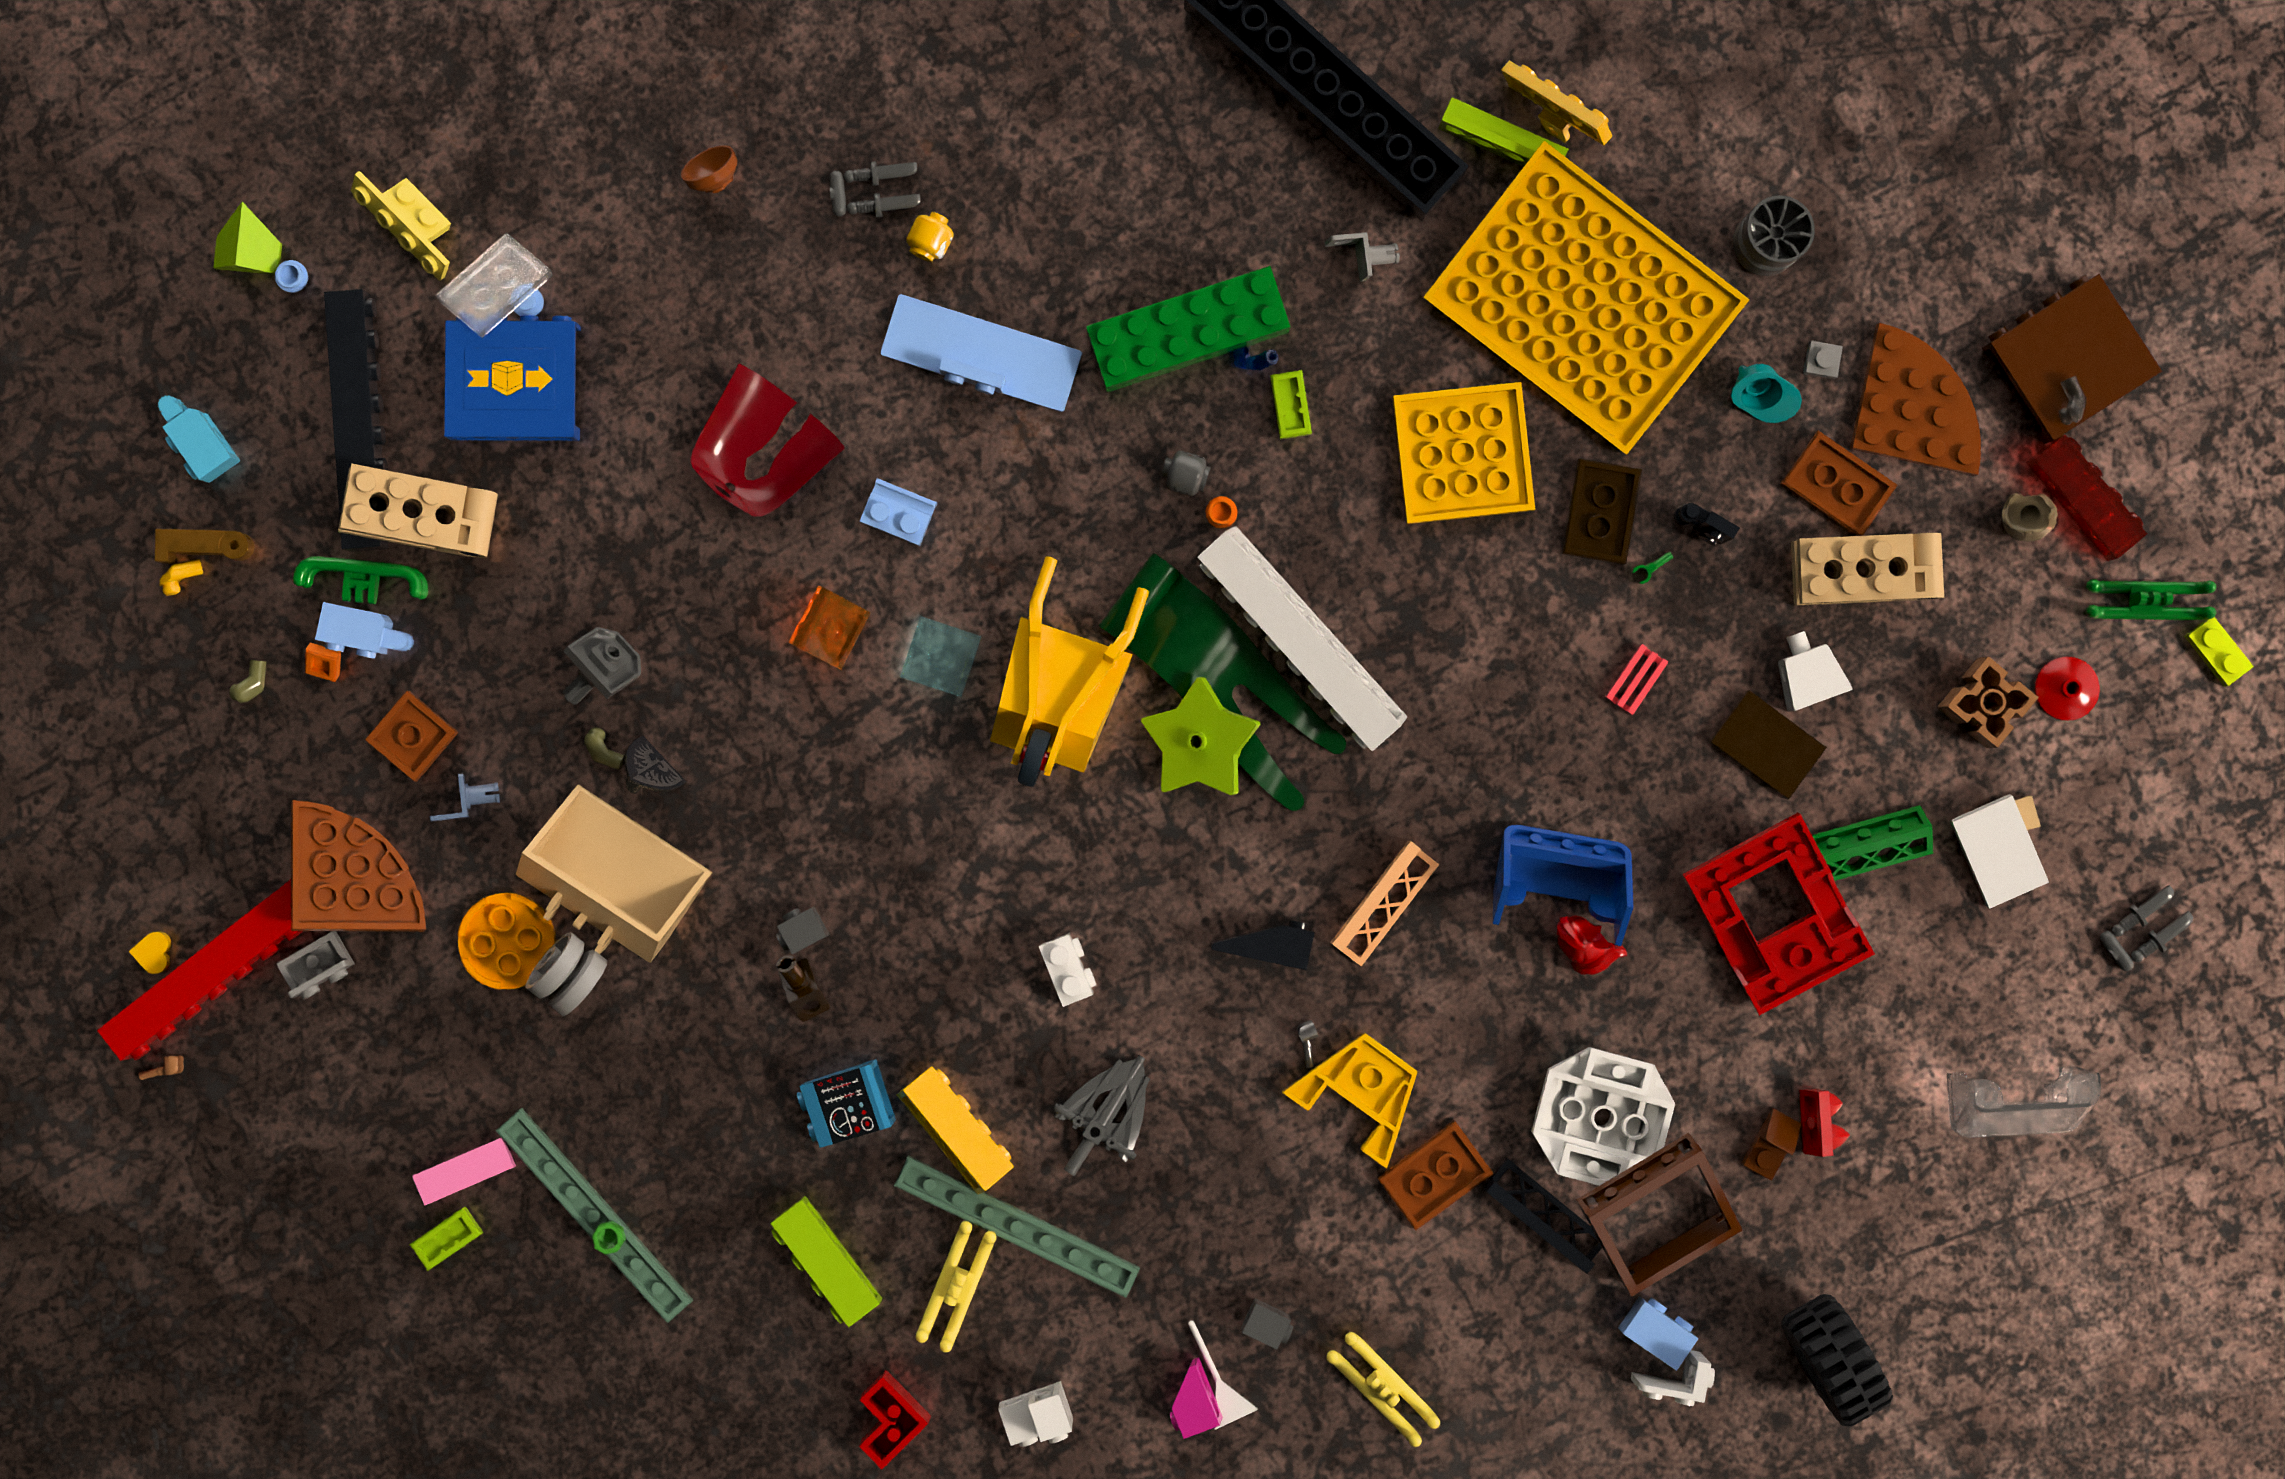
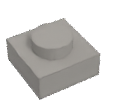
[1803,341,1843,379]

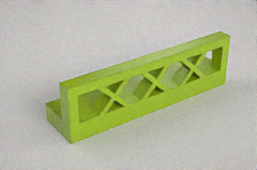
[1438,97,1569,167]

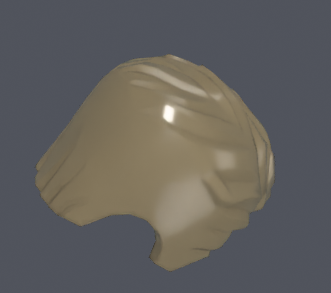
[2002,493,2058,542]

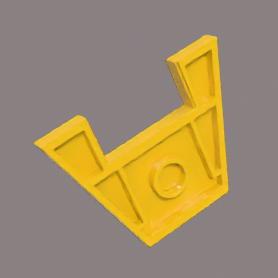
[1282,1032,1418,1169]

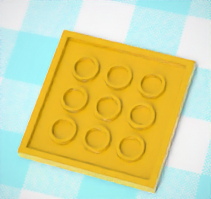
[1392,382,1535,524]

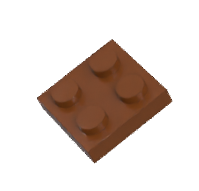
[365,691,459,781]

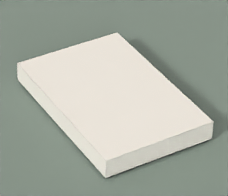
[1950,794,2049,909]

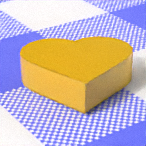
[129,931,172,974]

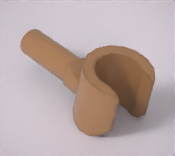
[139,1056,184,1080]

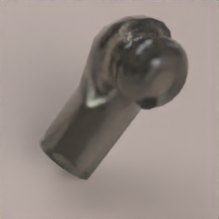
[2058,376,2087,425]

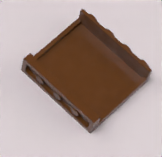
[1982,274,2162,444]

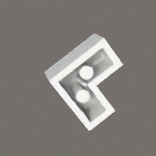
[998,1381,1073,1447]

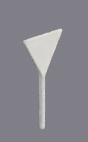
[1188,1321,1258,1430]

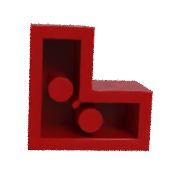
[859,1370,931,1470]

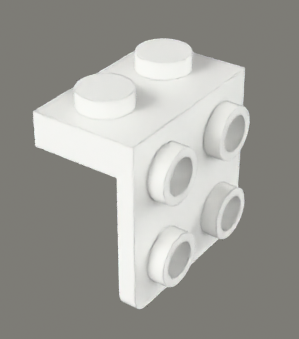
[1631,1350,1715,1406]

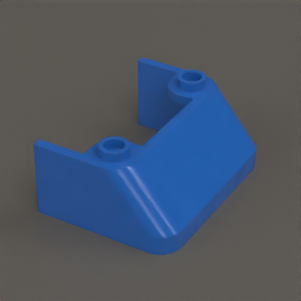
[1493,825,1633,946]

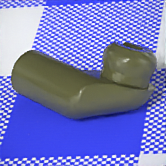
[229,660,266,703]
[584,727,625,770]

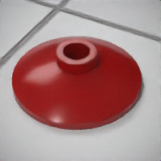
[2035,657,2100,721]

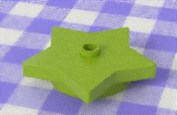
[1141,677,1260,795]

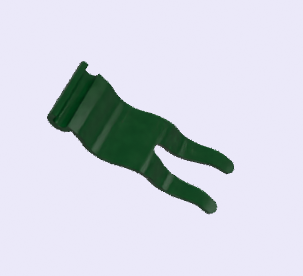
[1098,553,1346,811]

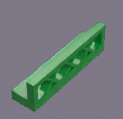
[1812,805,1933,881]

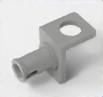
[1324,232,1400,282]

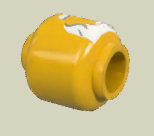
[906,212,954,263]

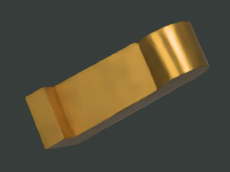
[155,529,255,564]

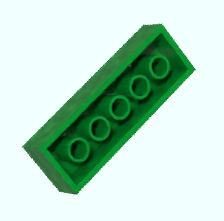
[1086,266,1291,393]

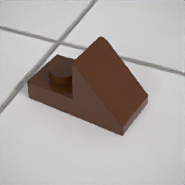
[1741,1108,1801,1181]

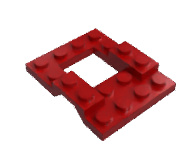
[1682,812,1875,1016]

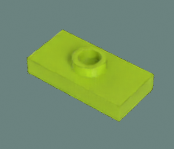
[1270,370,1312,440]
[410,1206,484,1271]

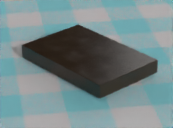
[1562,459,1642,565]
[1710,690,1827,799]

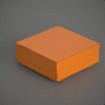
[305,642,341,682]

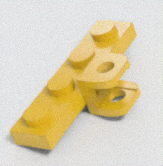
[1501,60,1612,146]

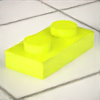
[2184,617,2254,687]

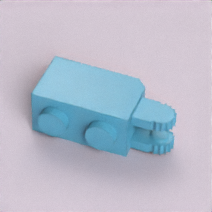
[157,395,240,483]

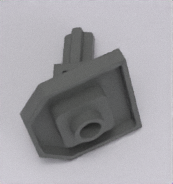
[563,627,641,705]

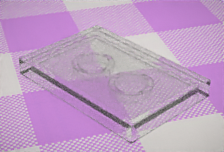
[436,232,553,338]

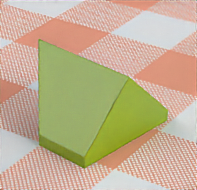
[213,201,282,275]

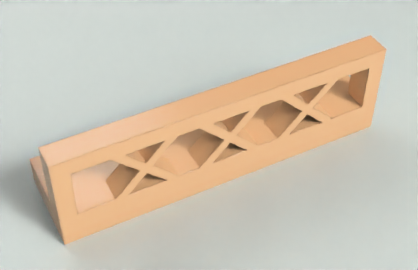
[1330,841,1439,966]

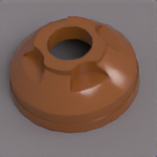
[681,145,738,194]

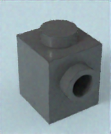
[776,907,830,955]

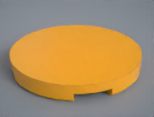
[457,893,556,989]

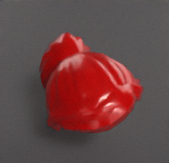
[1556,915,1627,975]

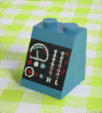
[797,1059,896,1148]

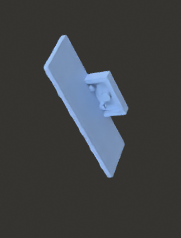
[881,294,1082,412]

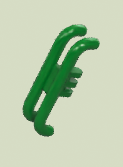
[293,556,428,604]
[2085,579,2217,620]

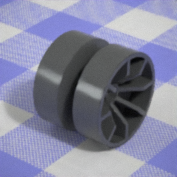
[1733,195,1815,276]

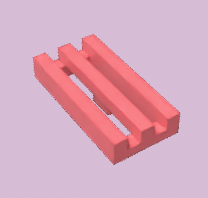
[1605,644,1668,715]

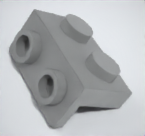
[277,931,355,1000]

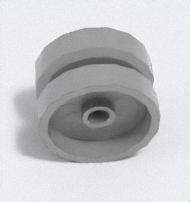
[525,932,607,1016]

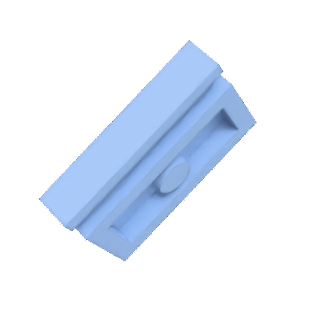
[860,478,937,546]

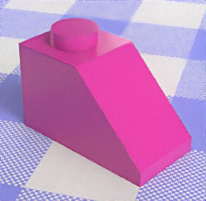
[1170,1357,1223,1439]

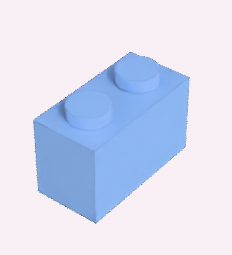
[1618,1296,1699,1371]

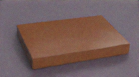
[1780,430,1897,536]
[1377,1120,1494,1230]

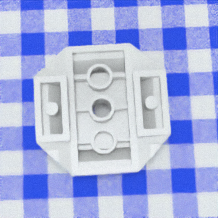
[1531,1047,1675,1186]

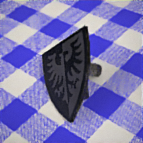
[625,735,686,794]

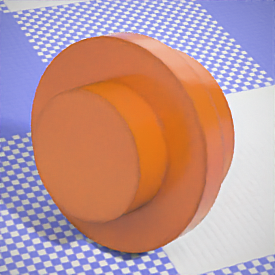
[1205,496,1237,529]

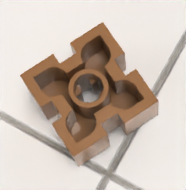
[1937,656,2039,748]

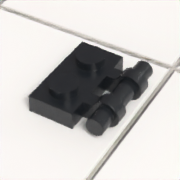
[1674,503,1740,546]

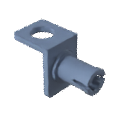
[429,773,500,822]

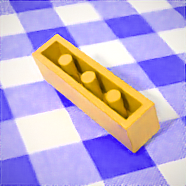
[896,1066,1014,1195]

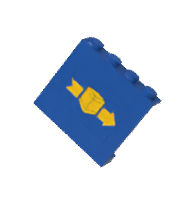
[444,315,581,441]

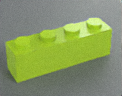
[771,1196,883,1328]

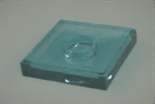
[900,616,982,698]

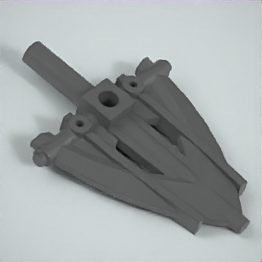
[1053,1055,1150,1176]

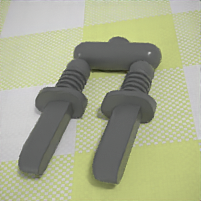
[829,161,921,217]
[2100,885,2193,971]

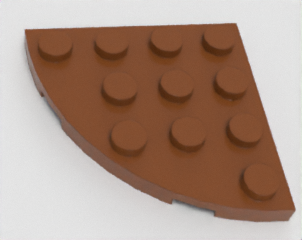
[1850,323,1981,476]
[291,800,426,932]

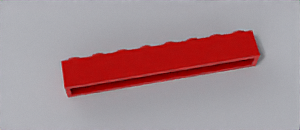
[97,879,303,1061]

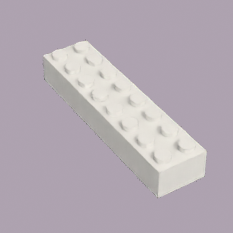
[1198,526,1407,751]

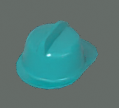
[1731,363,1802,423]

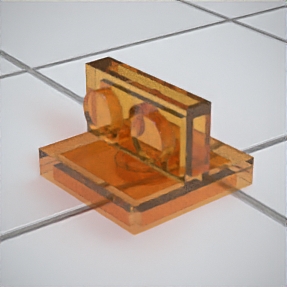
[789,586,871,670]

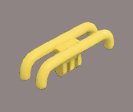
[915,1221,996,1353]
[1326,1332,1440,1447]

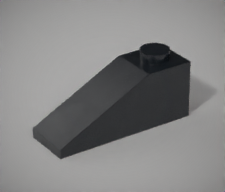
[1211,920,1315,970]

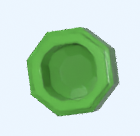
[592,1221,626,1255]

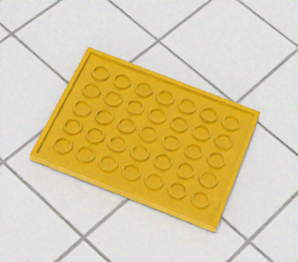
[1423,141,1750,455]

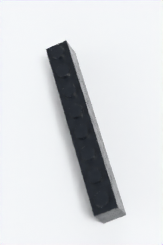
[324,289,389,552]

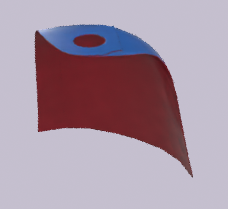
[690,363,845,517]

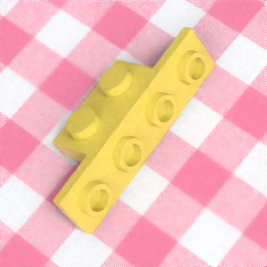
[351,171,451,281]

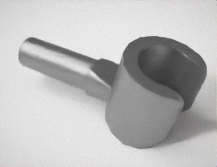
[1297,1020,1319,1068]

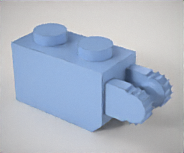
[315,602,414,659]

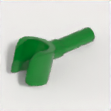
[1632,552,1673,584]

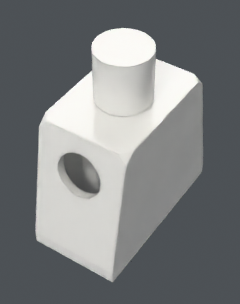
[1778,631,1853,712]

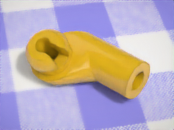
[159,559,203,596]

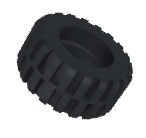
[1781,1294,1893,1427]

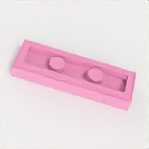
[412,1137,516,1206]

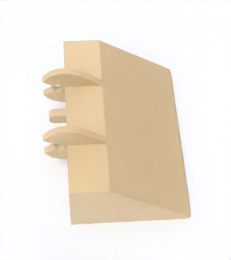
[516,784,712,963]

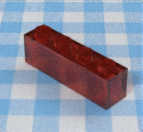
[2026,434,2147,561]

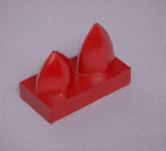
[1799,1089,1850,1157]

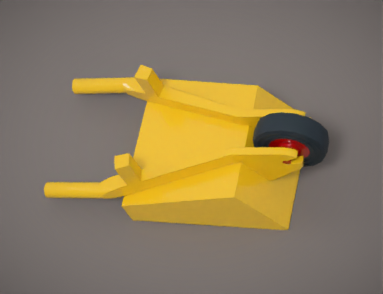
[990,556,1149,787]

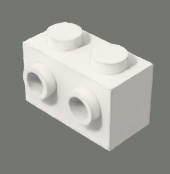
[1039,933,1097,1007]

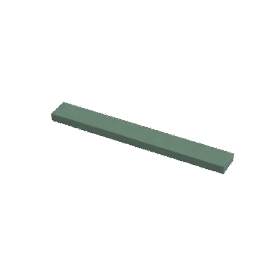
[496,1108,693,1323]
[894,1155,1140,1298]

